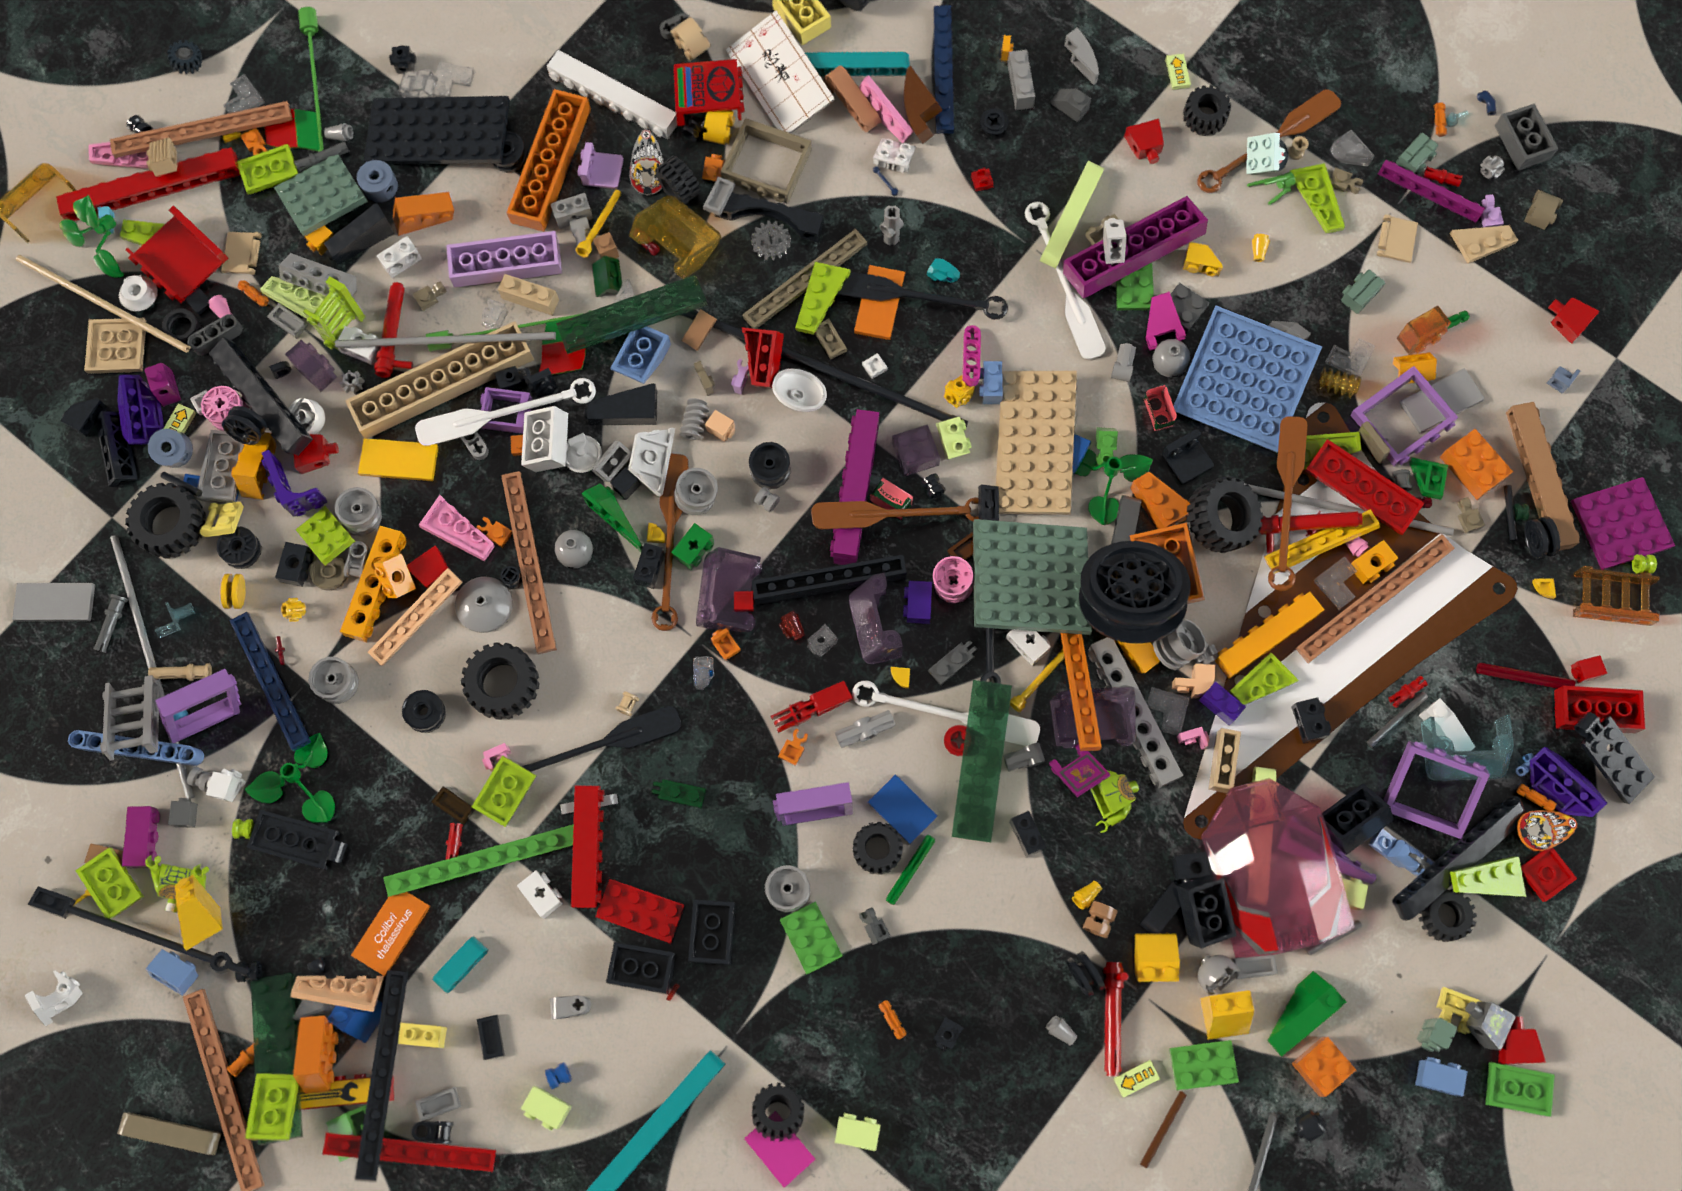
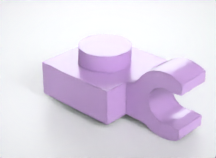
[1480,194,1504,228]
[732,359,749,395]

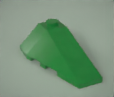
[582,484,643,552]
[1267,971,1346,1057]

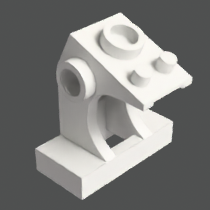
[25,970,83,1026]

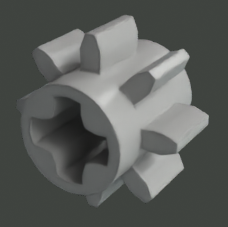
[1480,156,1505,179]
[340,370,365,394]
[1194,642,1218,664]

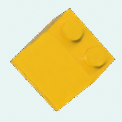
[1134,934,1180,982]

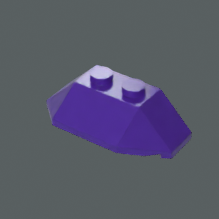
[117,375,164,444]
[1530,746,1608,817]

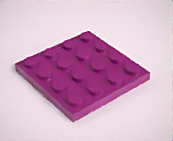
[1570,477,1675,570]

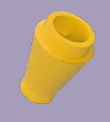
[1252,234,1270,262]
[1072,881,1102,910]

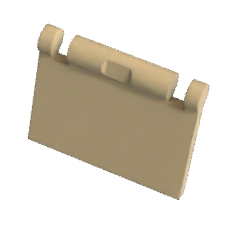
[1377,215,1418,263]
[221,232,262,275]

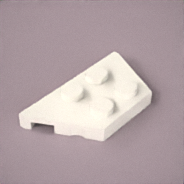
[628,428,675,497]

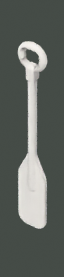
[1025,202,1106,360]
[415,378,596,446]
[852,681,1040,746]

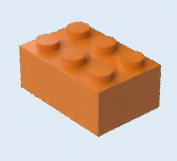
[1440,429,1513,500]
[293,1015,338,1094]

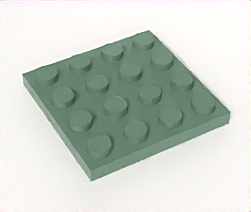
[274,154,367,237]

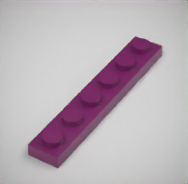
[1378,160,1485,222]

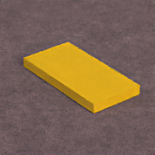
[358,438,439,481]

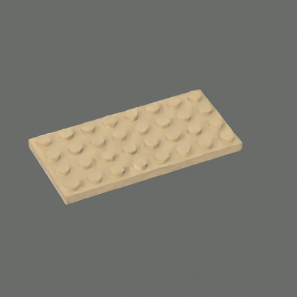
[996,371,1077,515]

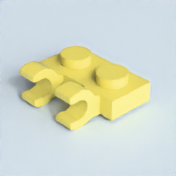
[1437,987,1480,1034]

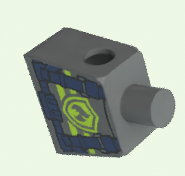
[1466,1001,1516,1050]

